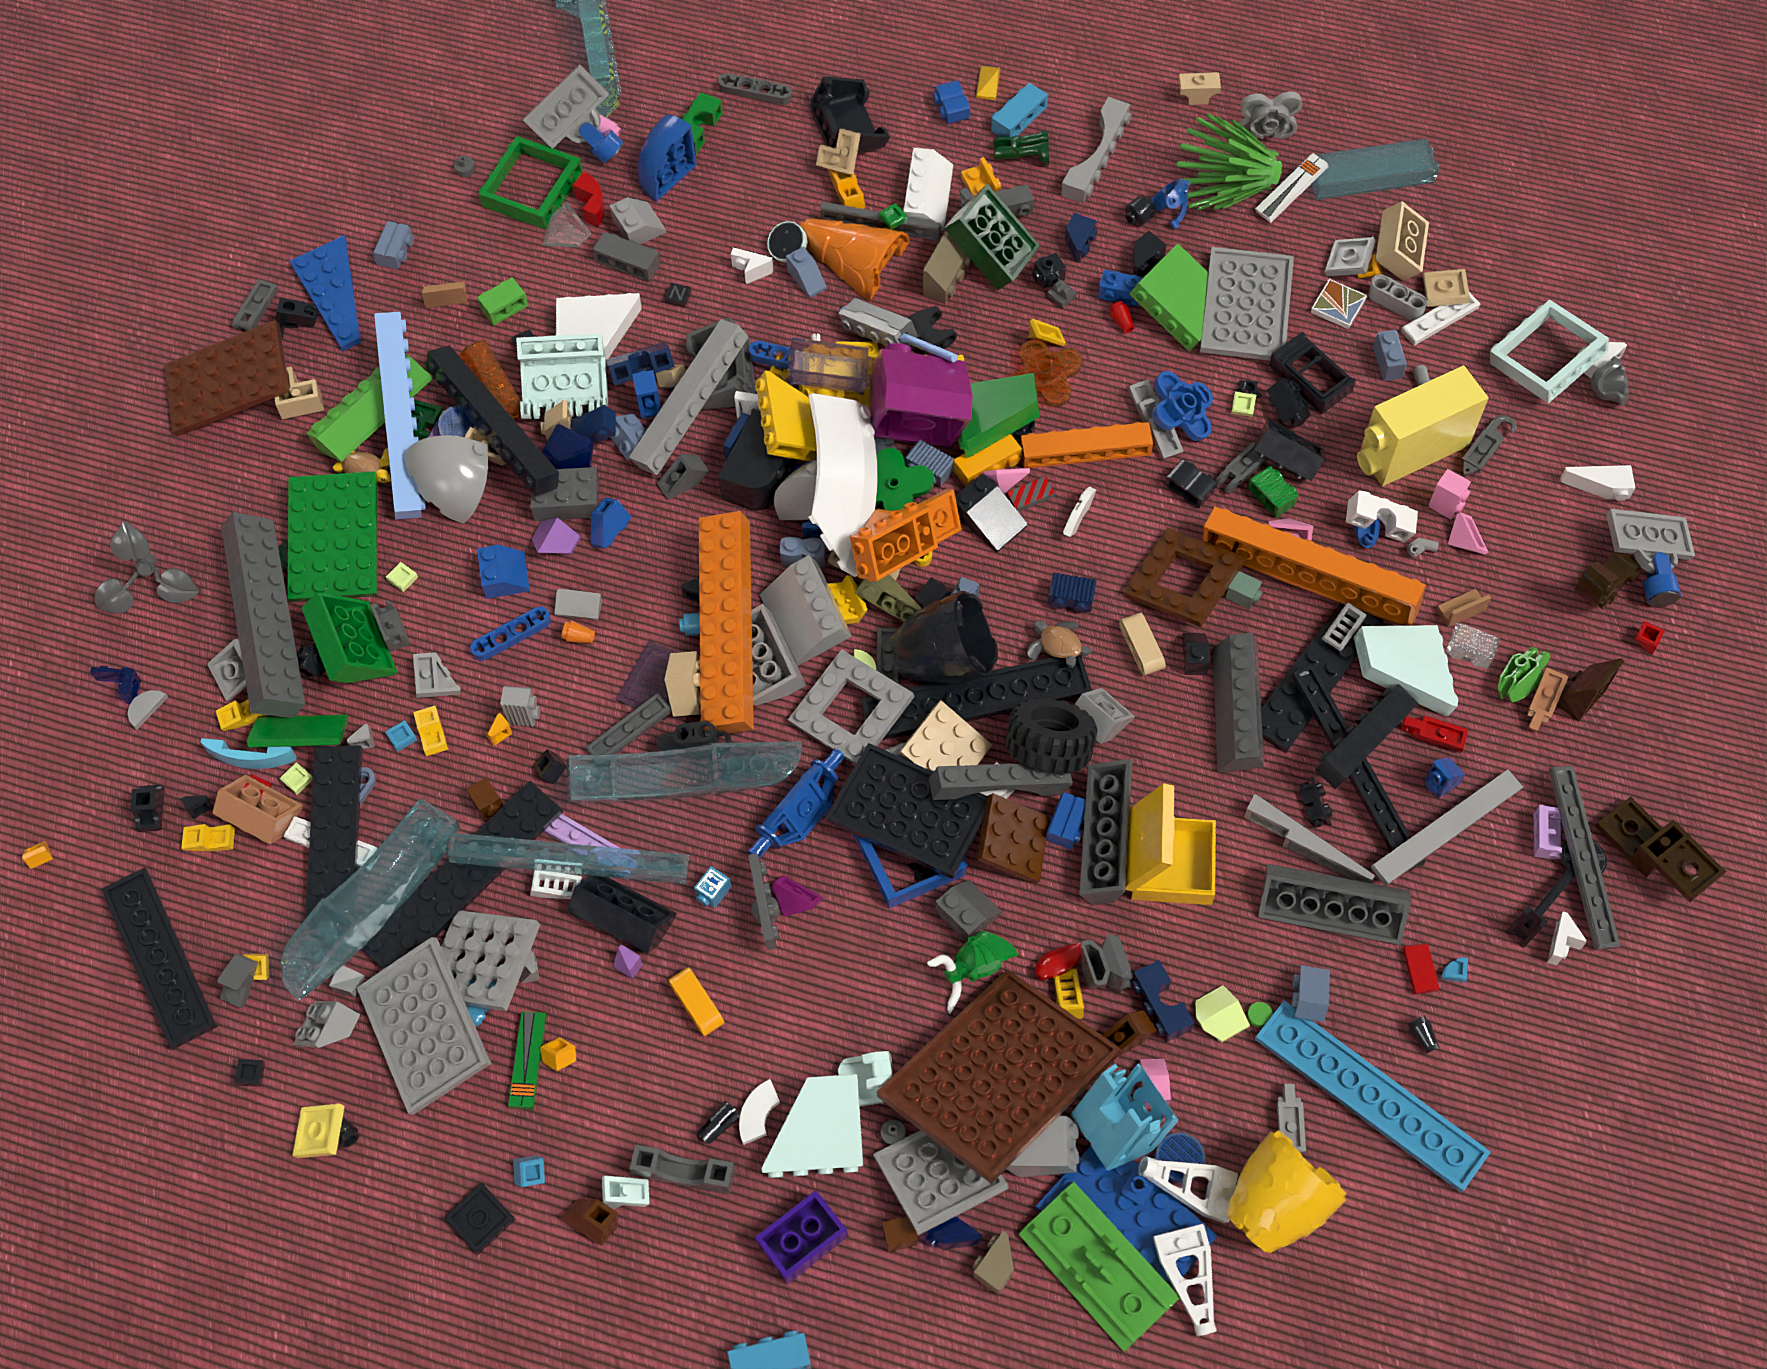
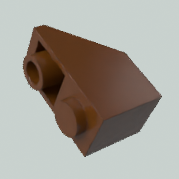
[562,1199,618,1246]

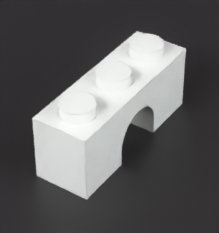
[1346,490,1418,543]

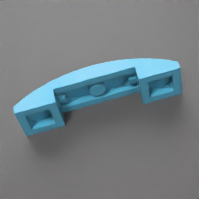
[200,738,297,769]

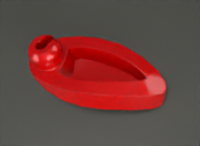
[1035,943,1081,981]

